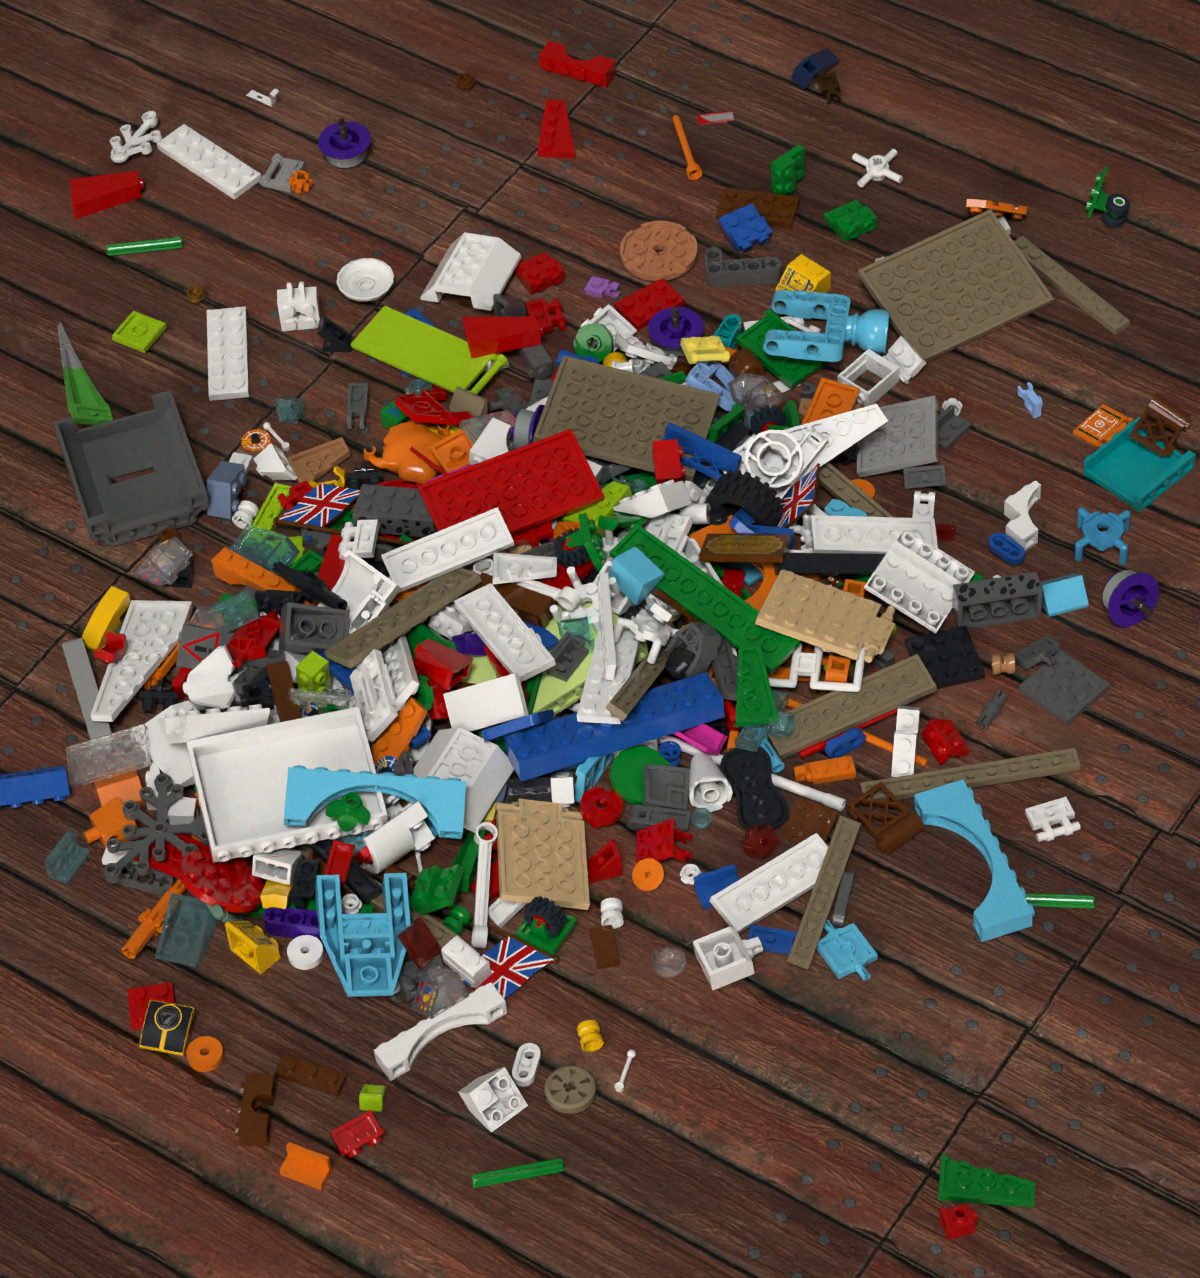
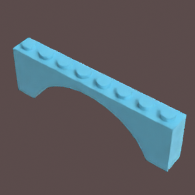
[283,765,466,839]
[914,779,1035,942]

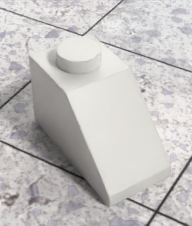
[253,443,298,480]
[551,771,574,808]

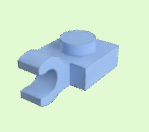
[1017,382,1043,418]

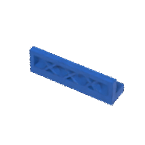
[662,422,742,480]

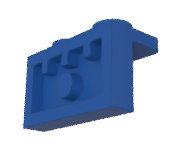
[693,864,739,910]

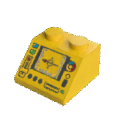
[776,254,831,293]
[225,921,280,975]

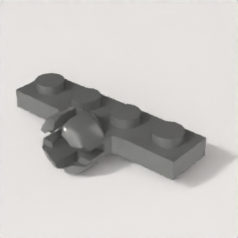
[711,637,738,701]
[390,955,445,1004]

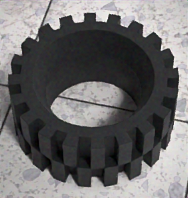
[704,470,783,527]

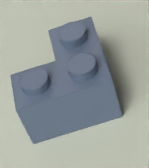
[207,461,247,519]

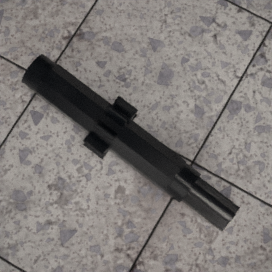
[272,561,347,610]

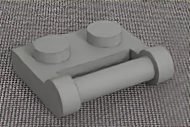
[259,153,305,193]

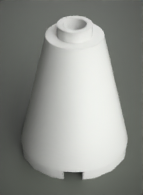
[688,754,733,812]

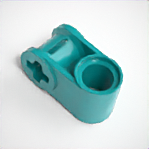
[713,314,742,349]

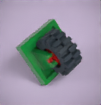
[750,400,801,435]
[553,513,606,572]
[515,896,577,956]

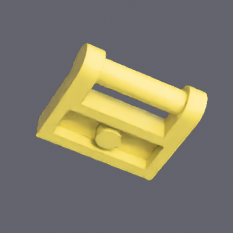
[680,336,730,364]

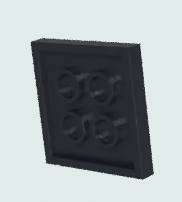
[905,625,985,689]

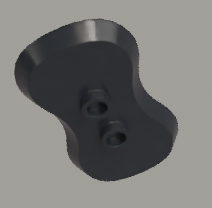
[720,744,788,832]

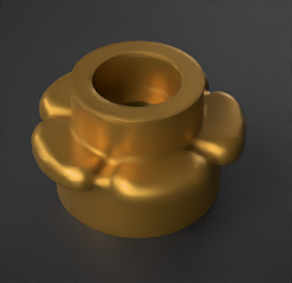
[186,286,205,304]

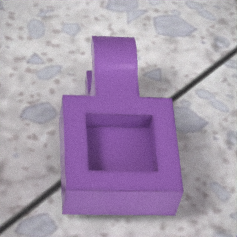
[584,276,621,299]

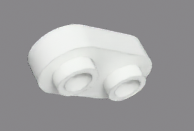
[512,1043,541,1087]

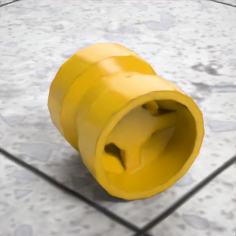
[577,1020,604,1052]

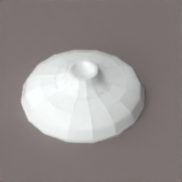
[336,258,394,301]

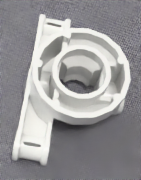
[743,426,829,499]

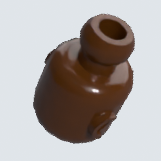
[728,349,766,392]

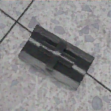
[345,462,384,490]
[139,680,181,714]

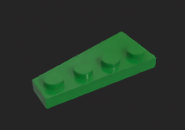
[735,645,778,727]
[938,1154,1036,1208]

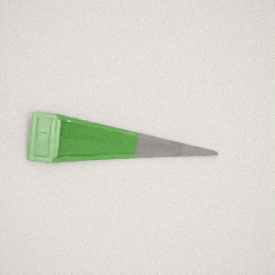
[57,322,113,425]

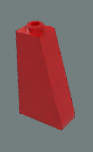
[70,171,145,219]
[462,317,544,358]
[317,534,370,591]

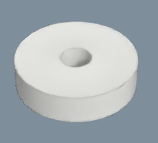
[287,935,324,970]

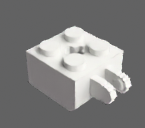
[277,282,321,331]

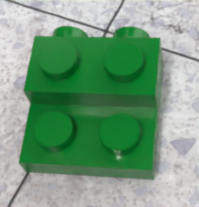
[771,144,805,195]
[824,200,877,242]
[409,864,464,916]

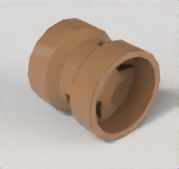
[992,653,1015,675]

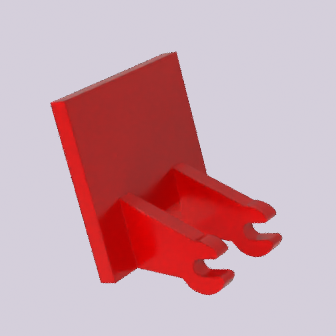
[636,818,692,864]

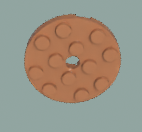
[620,221,698,282]

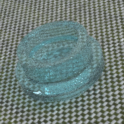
[691,808,713,829]

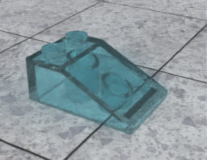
[229,524,300,575]
[155,893,218,967]

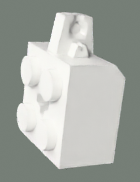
[693,927,763,990]

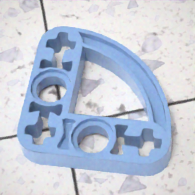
[685,361,742,412]

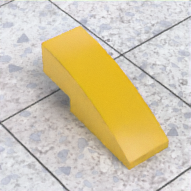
[82,586,131,651]

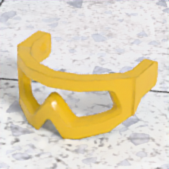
[309,466,346,489]

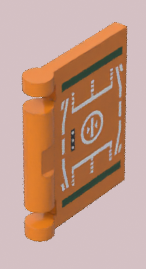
[1073,404,1133,449]

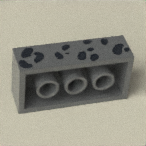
[352,484,437,537]
[952,572,1042,630]

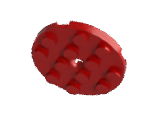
[179,848,264,913]

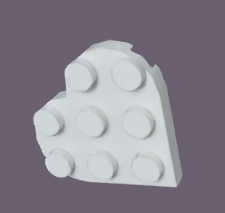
[614,333,678,370]

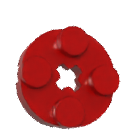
[579,787,623,828]

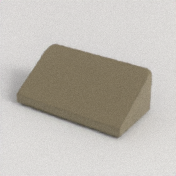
[449,387,488,422]

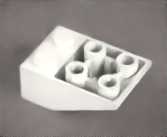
[613,479,692,518]

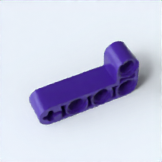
[263,907,331,960]

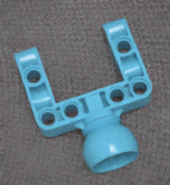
[763,290,890,362]

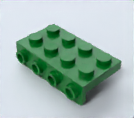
[735,309,823,389]

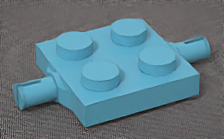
[816,920,878,981]

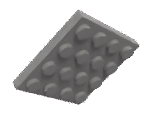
[857,395,938,478]

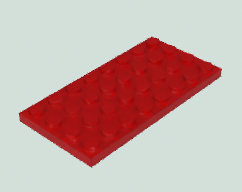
[418,429,604,535]

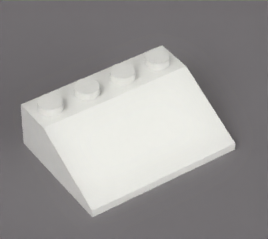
[131,700,201,787]

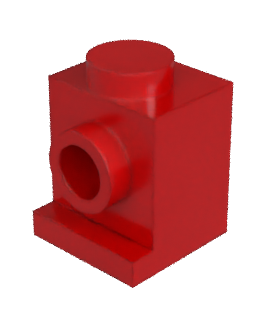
[940,1203,978,1240]

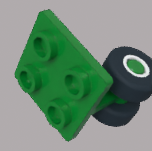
[1085,167,1130,228]

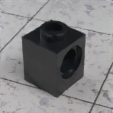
[240,679,274,710]

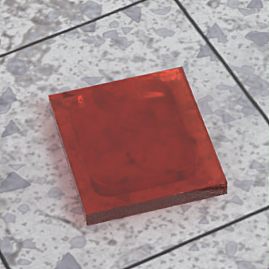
[397,916,442,969]

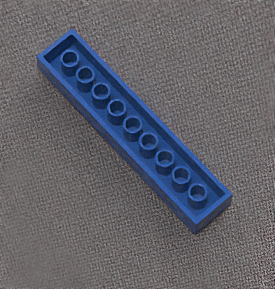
[504,672,725,782]

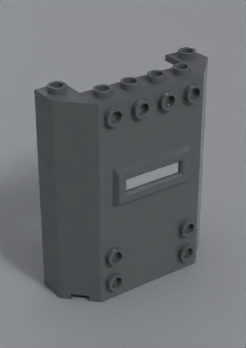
[53,390,209,546]

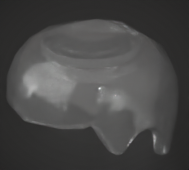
[651,946,687,978]

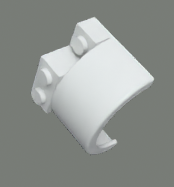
[317,550,401,635]
[340,801,435,874]

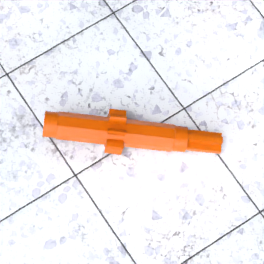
[122,879,187,959]

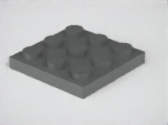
[1018,650,1110,726]

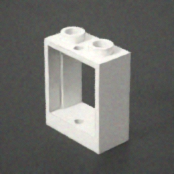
[837,349,900,407]

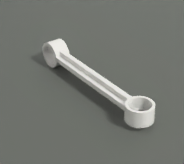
[473,558,581,611]
[471,822,498,949]

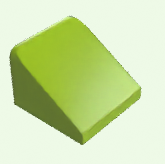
[359,1084,386,1112]

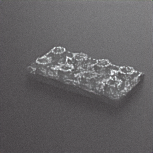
[66,724,152,788]

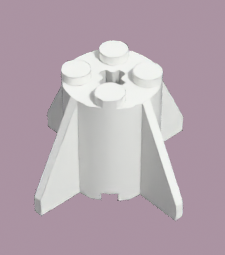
[183,645,249,712]

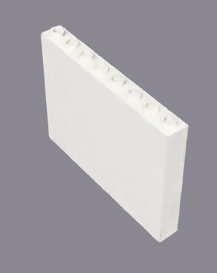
[186,707,388,863]

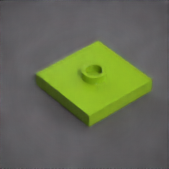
[112,311,167,353]

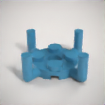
[1074,507,1131,565]

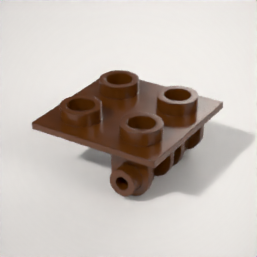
[781,797,838,844]

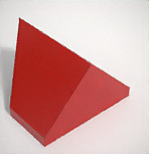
[587,839,623,883]

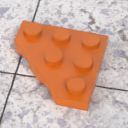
[966,199,1027,219]

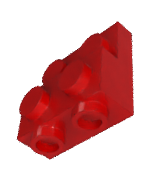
[513,252,565,295]

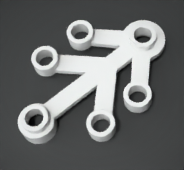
[110,111,162,163]

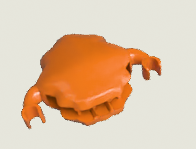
[364,421,451,484]

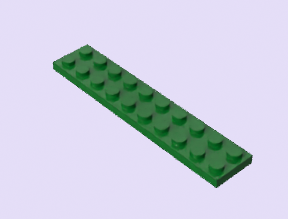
[610,524,800,674]

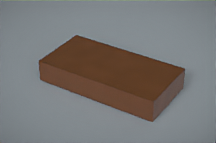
[590,925,619,969]

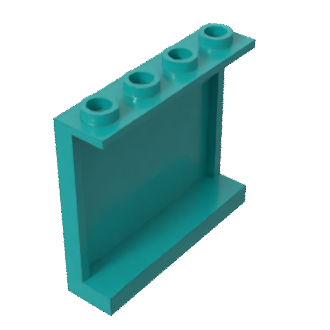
[1084,417,1196,513]

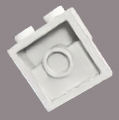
[580,304,637,353]

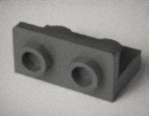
[938,405,971,453]

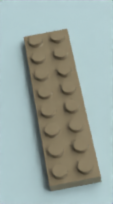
[324,568,482,668]
[762,654,937,760]

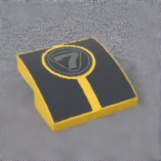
[139,1000,195,1056]

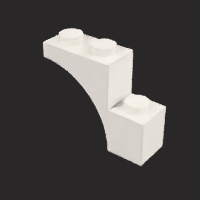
[1004,480,1041,551]
[891,706,921,777]
[144,762,199,825]

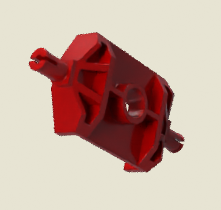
[226,611,281,668]

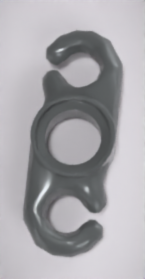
[393,751,414,776]

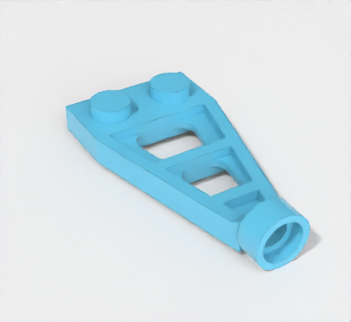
[574,752,614,803]

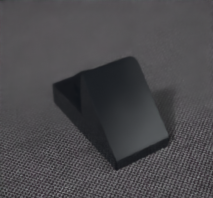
[316,316,354,353]

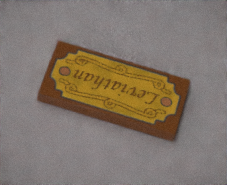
[699,533,791,563]

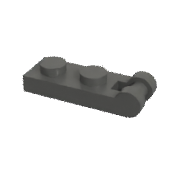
[627,805,691,832]

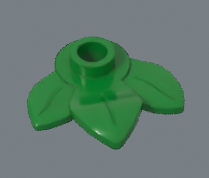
[326,792,370,832]

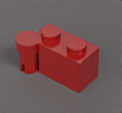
[652,439,685,485]

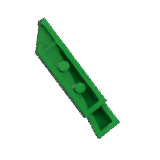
[447,830,489,908]

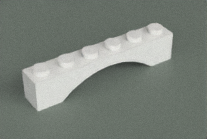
[374,982,507,1081]

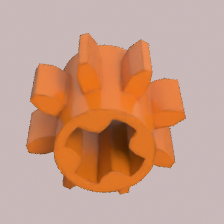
[289,170,313,194]

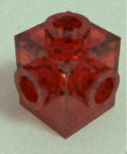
[740,824,780,859]

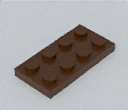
[716,187,800,229]

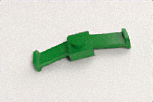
[598,511,647,530]

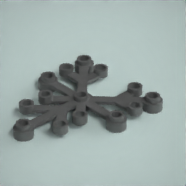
[103,773,209,883]

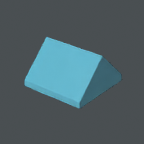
[608,546,665,606]
[1040,573,1089,617]

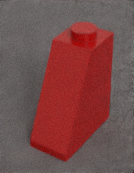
[414,639,473,690]

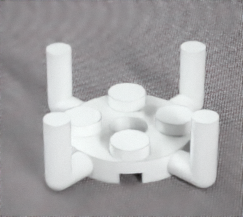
[550,566,620,633]
[613,609,679,664]

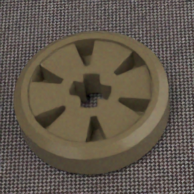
[545,1065,596,1114]

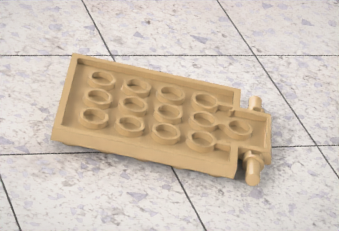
[755,570,896,663]
[495,798,590,910]

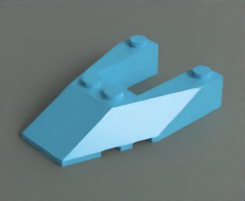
[315,873,411,997]

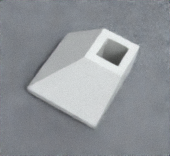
[458,1067,528,1132]

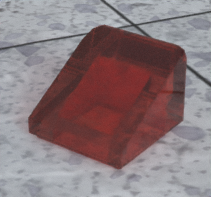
[935,524,956,541]

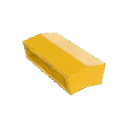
[260,880,293,909]

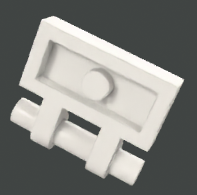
[338,519,380,560]
[1025,797,1081,842]

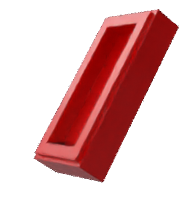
[324,840,355,886]

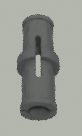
[976,690,1008,730]

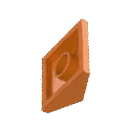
[429,428,475,473]
[93,767,145,806]

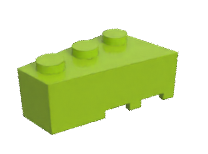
[562,481,633,538]

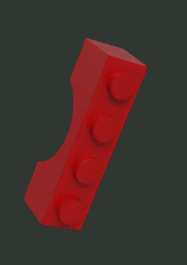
[539,41,616,88]

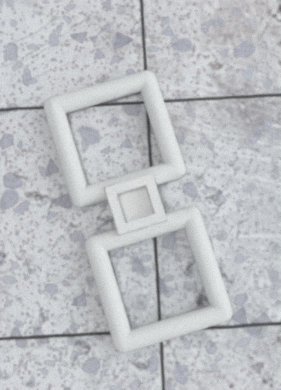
[769,642,866,692]

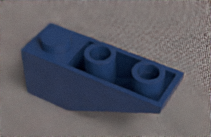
[791,48,840,90]

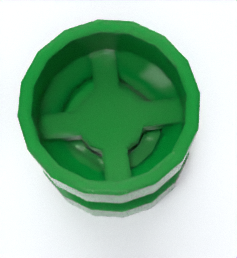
[441,905,472,936]

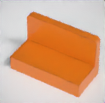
[279,1142,332,1190]

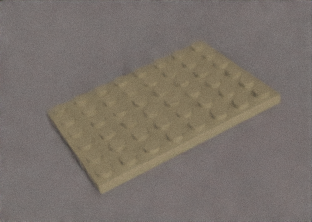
[857,209,1054,362]
[533,355,720,482]

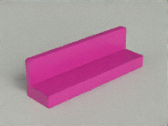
[673,723,728,755]

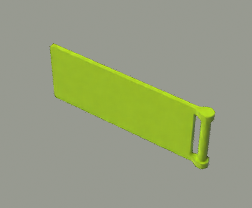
[351,306,508,395]

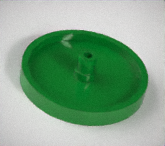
[610,746,671,806]

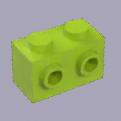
[296,651,331,703]

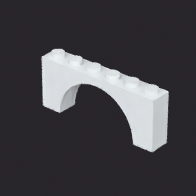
[469,418,602,483]

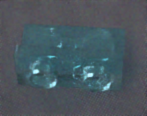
[44,830,90,885]

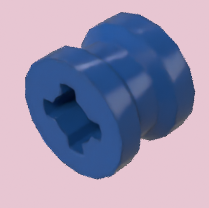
[659,741,681,767]

